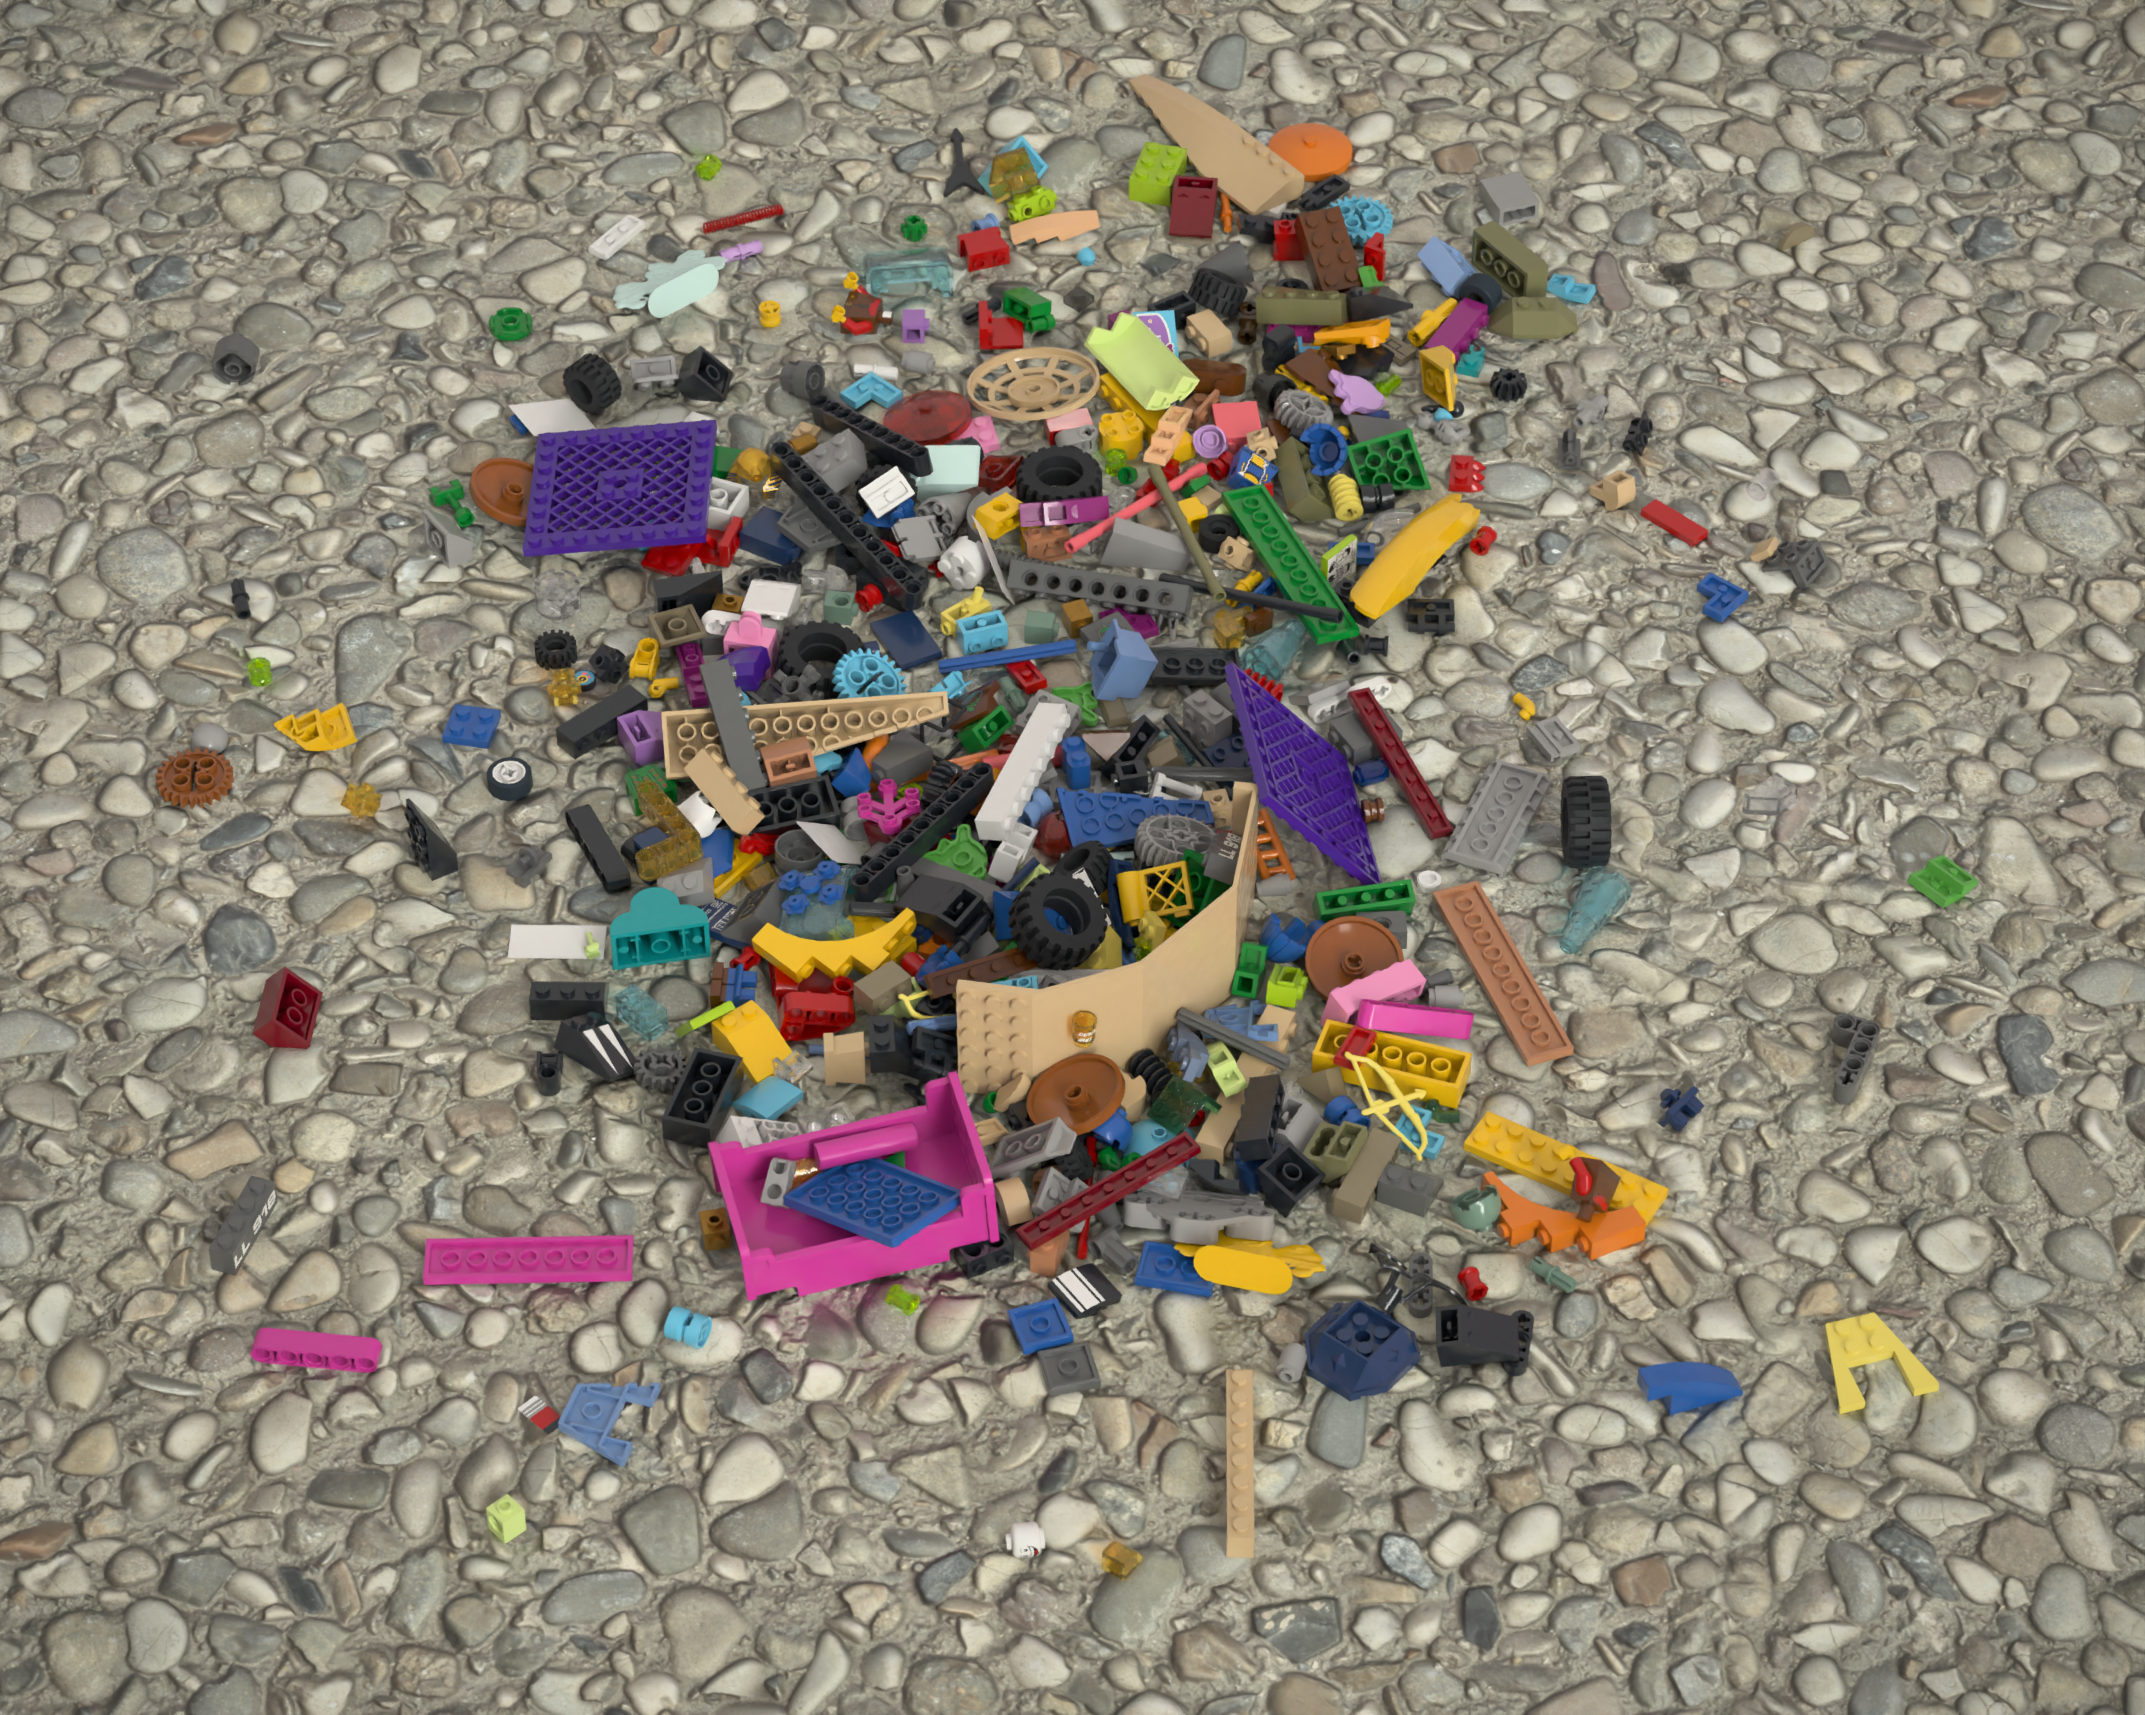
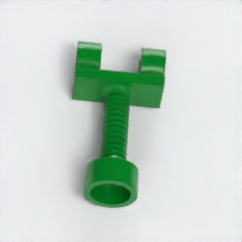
[428,479,474,527]

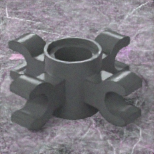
[772,664,821,704]

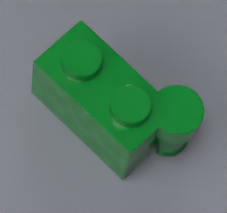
[1003,287,1056,333]

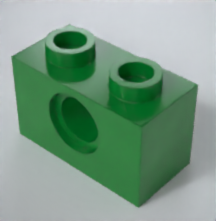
[957,704,1015,754]

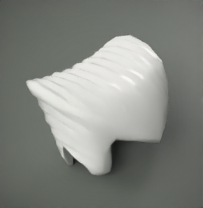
[674,790,723,838]

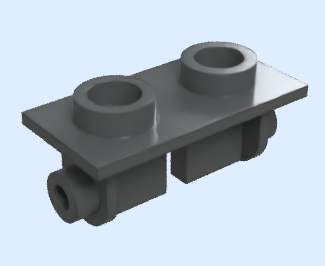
[1558,428,1581,470]

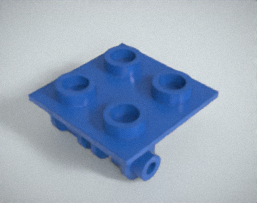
[862,498,916,531]

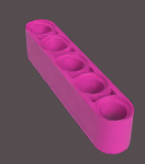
[1356,999,1474,1039]
[250,1328,382,1373]

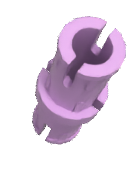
[718,239,763,263]

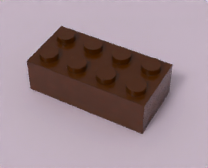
[1294,206,1363,293]

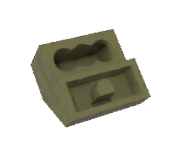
[1303,1120,1368,1184]

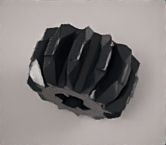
[1490,367,1528,403]

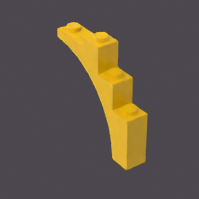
[751,908,917,984]

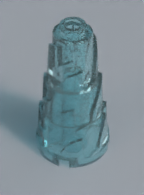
[1239,619,1307,685]
[1559,866,1632,954]

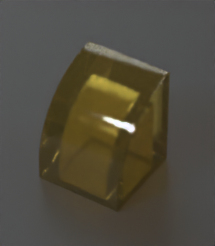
[740,862,777,892]
[1102,1541,1143,1581]

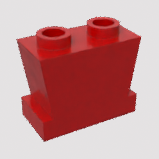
[1273,219,1305,261]
[957,226,1010,273]

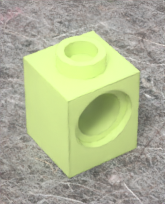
[486,1494,526,1544]

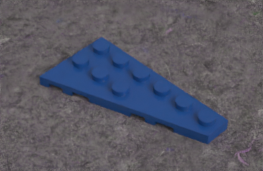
[1056,787,1215,848]

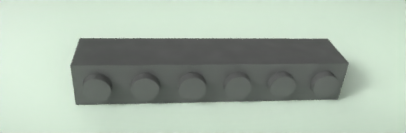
[700,658,769,792]

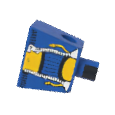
[1227,445,1279,490]

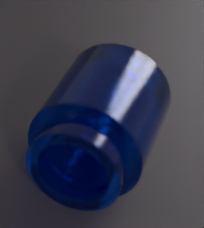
[1352,759,1390,788]

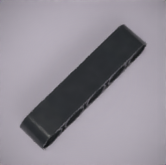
[565,804,631,893]

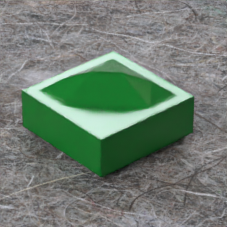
[1181,474,1210,498]

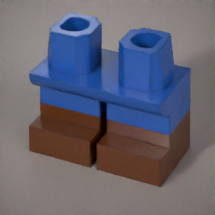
[710,962,757,1013]

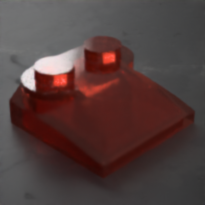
[976,455,1024,494]

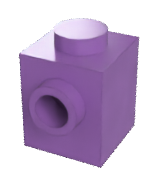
[902,309,929,343]

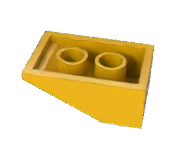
[1419,345,1458,411]
[712,1000,798,1085]

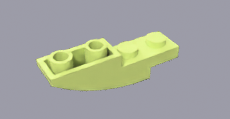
[1205,1040,1248,1098]

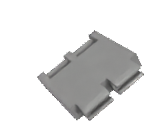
[891,515,947,563]

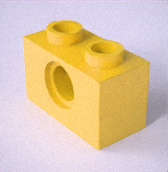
[973,492,1023,540]

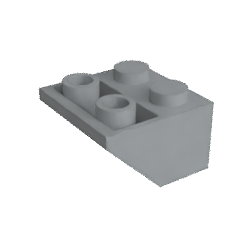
[1275,1093,1325,1153]

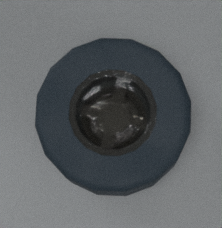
[1459,273,1502,315]

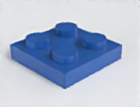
[442,704,501,749]
[1007,1298,1074,1355]

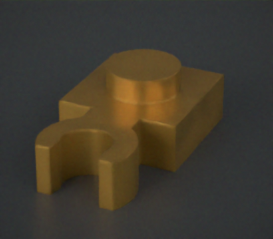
[1320,343,1356,360]

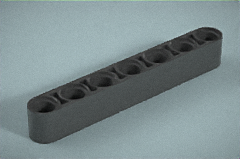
[860,841,1003,915]

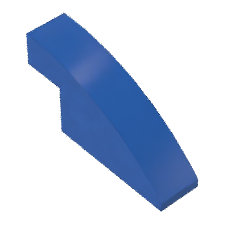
[1637,1362,1743,1415]

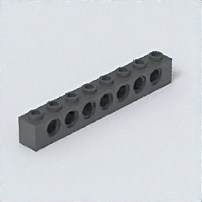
[1006,560,1194,619]

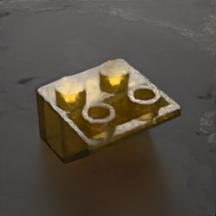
[989,147,1041,204]

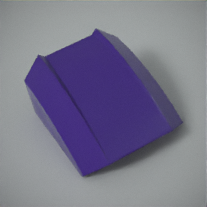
[716,646,771,691]

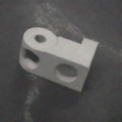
[760,1157,796,1209]

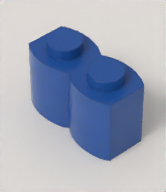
[1061,737,1091,790]

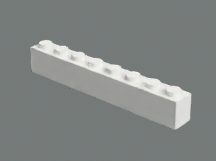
[975,703,1071,841]

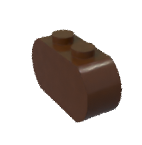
[1182,358,1247,396]

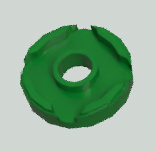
[489,307,533,341]

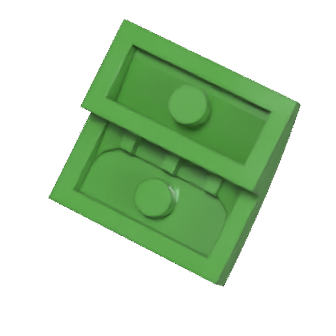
[1907,855,1979,908]

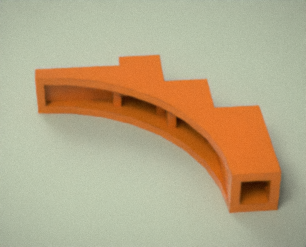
[1481,1171,1646,1260]

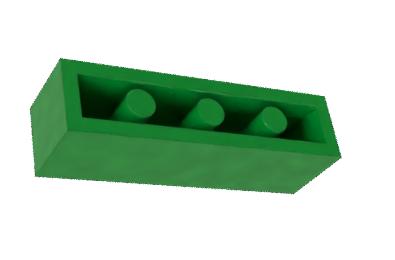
[1312,879,1416,923]

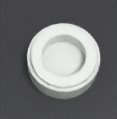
[1417,870,1441,894]

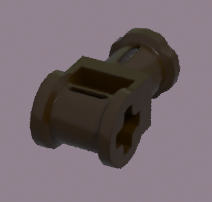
[1237,301,1259,345]

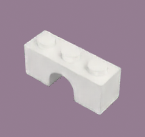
[987,822,1038,883]

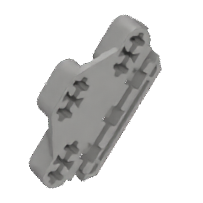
[1123,1186,1275,1245]

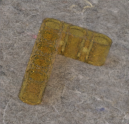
[635,780,704,881]

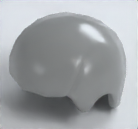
[190,722,228,753]

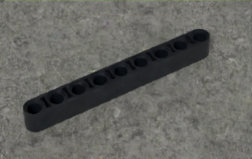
[809,396,934,477]
[851,762,995,902]

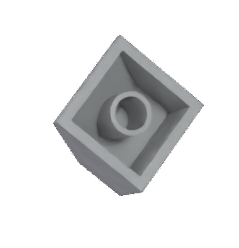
[422,509,474,569]
[657,857,715,907]

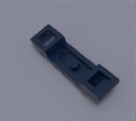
[1108,859,1148,950]

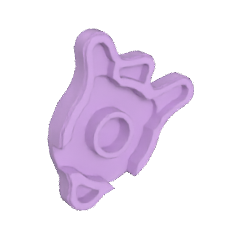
[1328,369,1386,415]

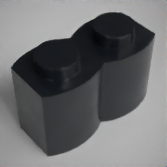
[1262,323,1296,374]

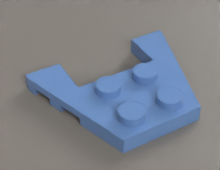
[1203,999,1281,1042]
[558,1382,661,1467]

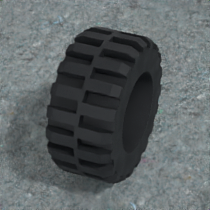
[1016,445,1102,526]
[777,620,866,701]
[1560,776,1612,868]
[1008,872,1108,971]

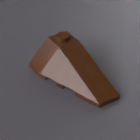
[1283,348,1368,416]

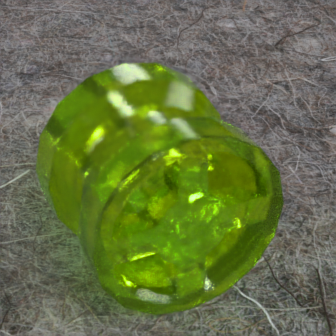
[695,154,722,181]
[1105,448,1127,476]
[247,657,272,687]

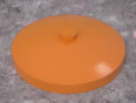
[1268,123,1352,182]

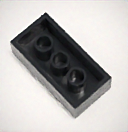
[747,775,841,836]
[662,1047,744,1149]

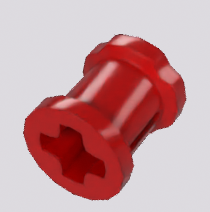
[1469,526,1497,556]
[729,946,761,971]
[1457,1266,1488,1301]

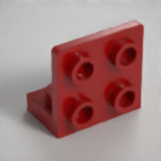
[978,301,1024,350]
[693,516,743,568]

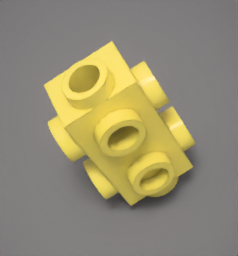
[940,586,992,638]

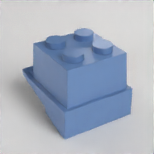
[1087,619,1158,701]

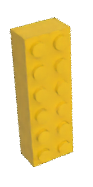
[1312,1019,1472,1109]

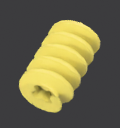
[1328,474,1364,522]

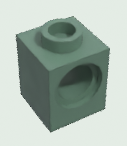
[823,590,859,626]

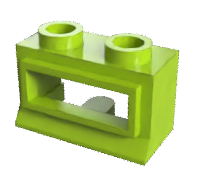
[1265,963,1308,1008]

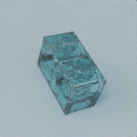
[615,983,668,1042]

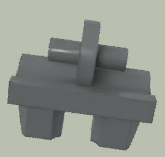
[506,844,552,888]

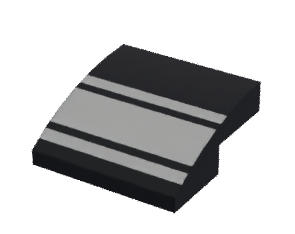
[1047,1263,1122,1319]

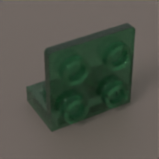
[1147,1074,1222,1136]

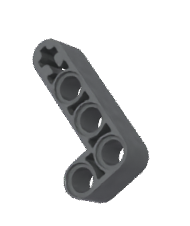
[1832,1013,1880,1105]

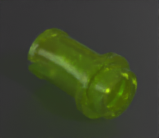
[1375,374,1402,398]

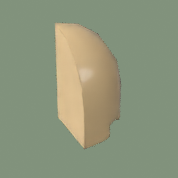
[993,1073,1032,1112]

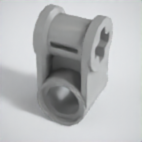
[1054,425,1099,454]

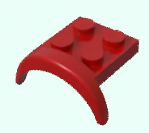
[641,519,717,577]

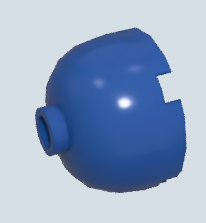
[1091,1107,1133,1154]

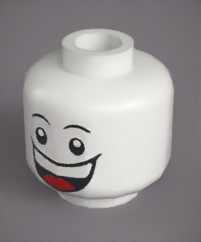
[1005,1521,1045,1558]

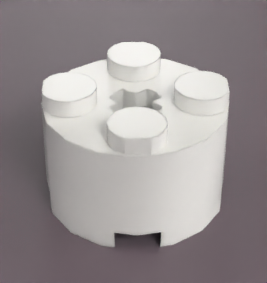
[937,536,992,591]

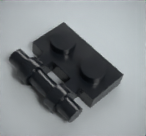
[1407,599,1455,635]
[910,1026,958,1078]

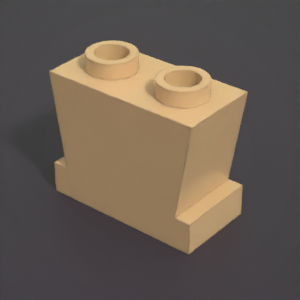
[823,1032,870,1086]

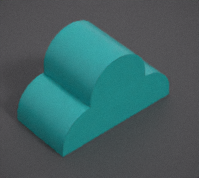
[610,887,711,970]

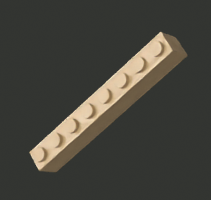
[1195,1004,1298,1166]
[1226,1369,1254,1558]

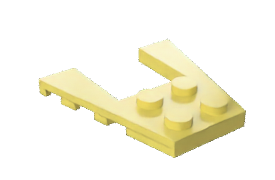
[1825,1312,1939,1414]

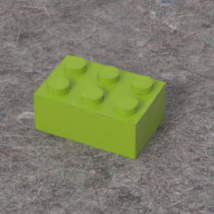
[1129,142,1187,207]

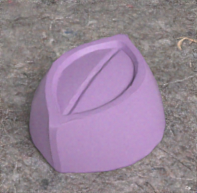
[1193,425,1229,458]

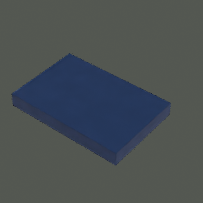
[870,610,942,671]

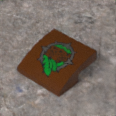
[951,679,1001,731]

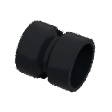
[1358,482,1395,514]

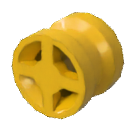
[759,300,781,328]

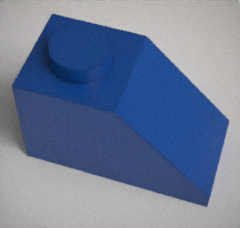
[831,747,872,798]

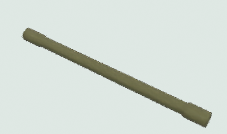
[1148,464,1226,602]

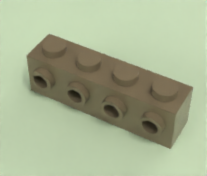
[1330,1127,1402,1224]

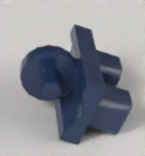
[1658,1086,1704,1131]

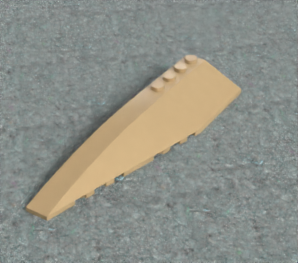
[1128,74,1305,216]
[661,691,949,780]

